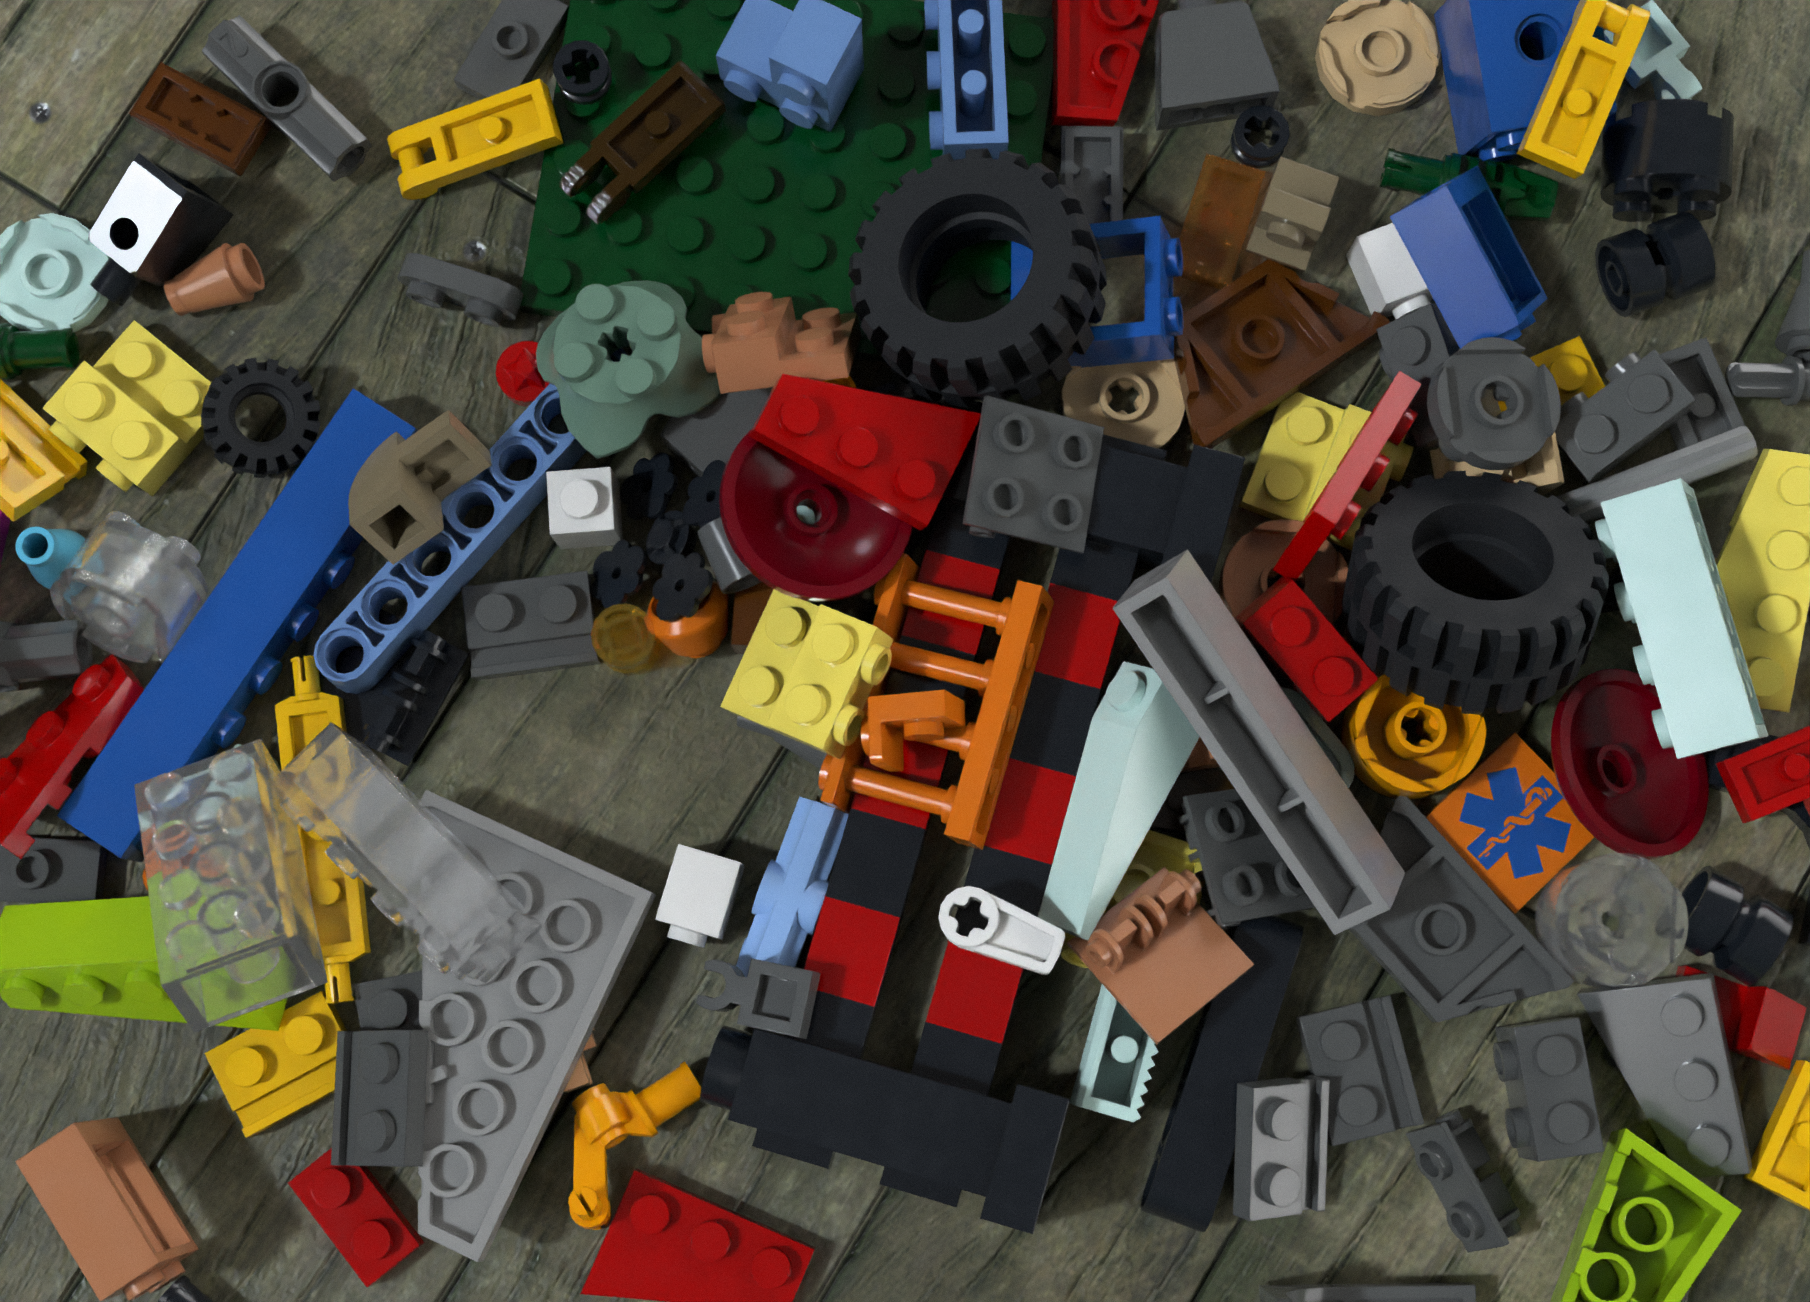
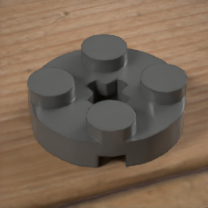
[1427,337,1561,470]

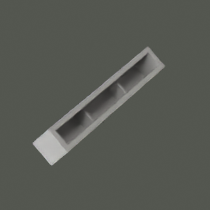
[1113,549,1405,935]

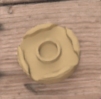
[1315,0,1441,116]

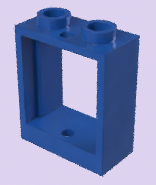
[1390,165,1548,349]
[1011,216,1184,368]

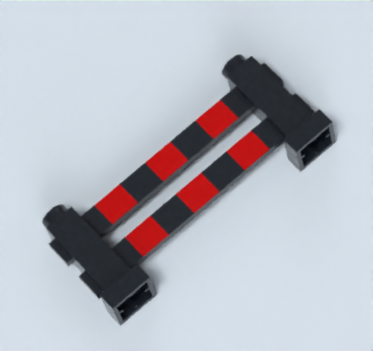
[700,401,1245,1234]

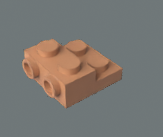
[702,292,861,394]

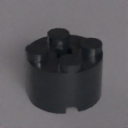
[1600,99,1734,222]

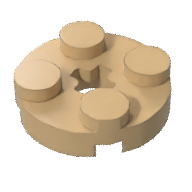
[1060,359,1185,449]

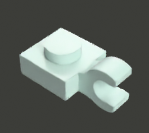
[1604,0,1703,100]

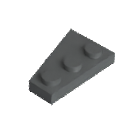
[1577,973,1752,1178]

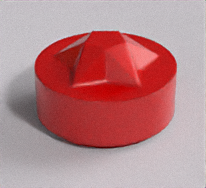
[496,341,549,407]

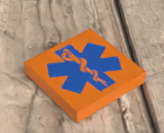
[1425,733,1594,914]

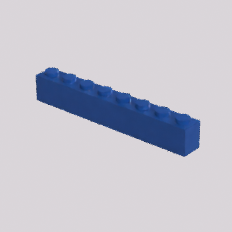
[57,388,418,862]

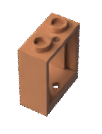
[15,1117,199,1302]

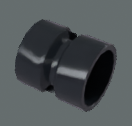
[1595,212,1715,317]
[1664,865,1793,985]

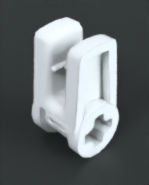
[938,886,1065,975]

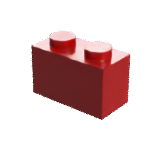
[1234,577,1379,722]

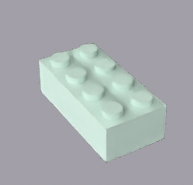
[1595,478,1769,759]

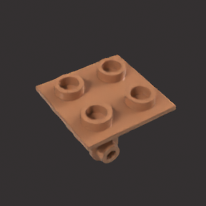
[1067,867,1254,1045]

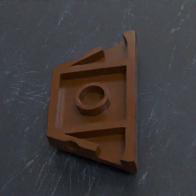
[1174,259,1390,449]

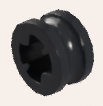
[553,40,612,105]
[1230,105,1290,169]

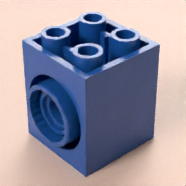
[1434,0,1617,162]

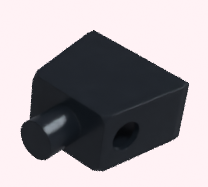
[88,153,234,307]

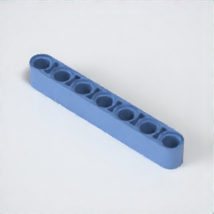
[313,348,627,694]

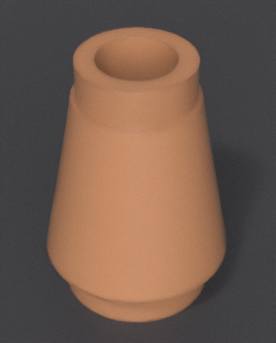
[164,243,265,316]

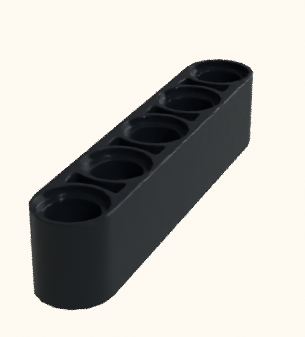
[1140,916,1304,1232]

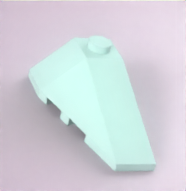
[1038,661,1200,941]

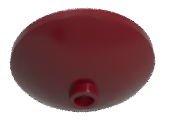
[719,429,912,601]
[1551,668,1709,860]

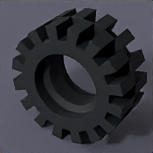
[201,358,320,478]

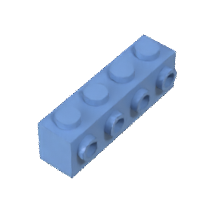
[924,0,1009,160]

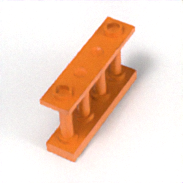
[818,553,1054,850]

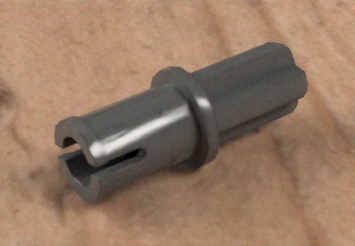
[1725,355,1810,406]

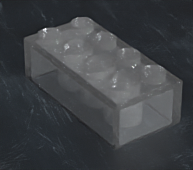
[272,722,544,983]
[134,739,328,1033]

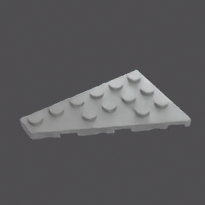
[418,790,656,1262]

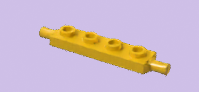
[275,655,371,1004]

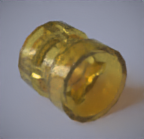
[591,603,662,676]

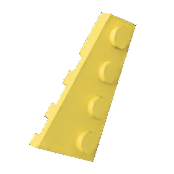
[1715,449,1810,713]

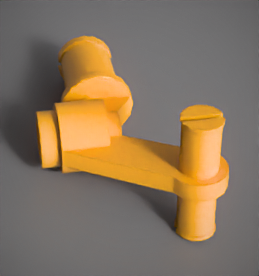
[568,1061,701,1230]

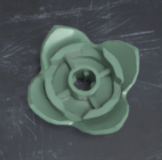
[536,280,721,459]

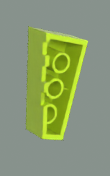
[0,890,297,1031]
[1550,1128,1742,1302]

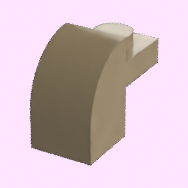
[1245,156,1340,272]
[348,410,492,565]

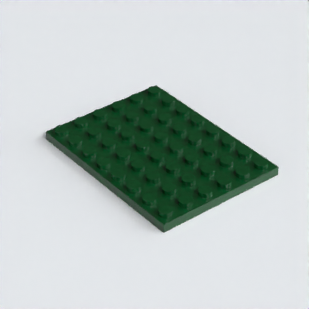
[520,0,1053,362]

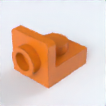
[860,689,966,772]

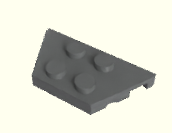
[1349,796,1574,1022]

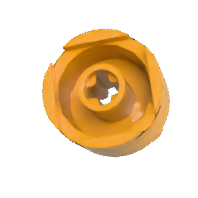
[1341,674,1486,799]

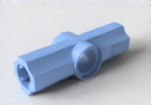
[736,796,849,977]

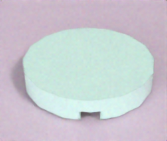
[0,213,109,332]

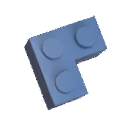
[716,0,864,132]

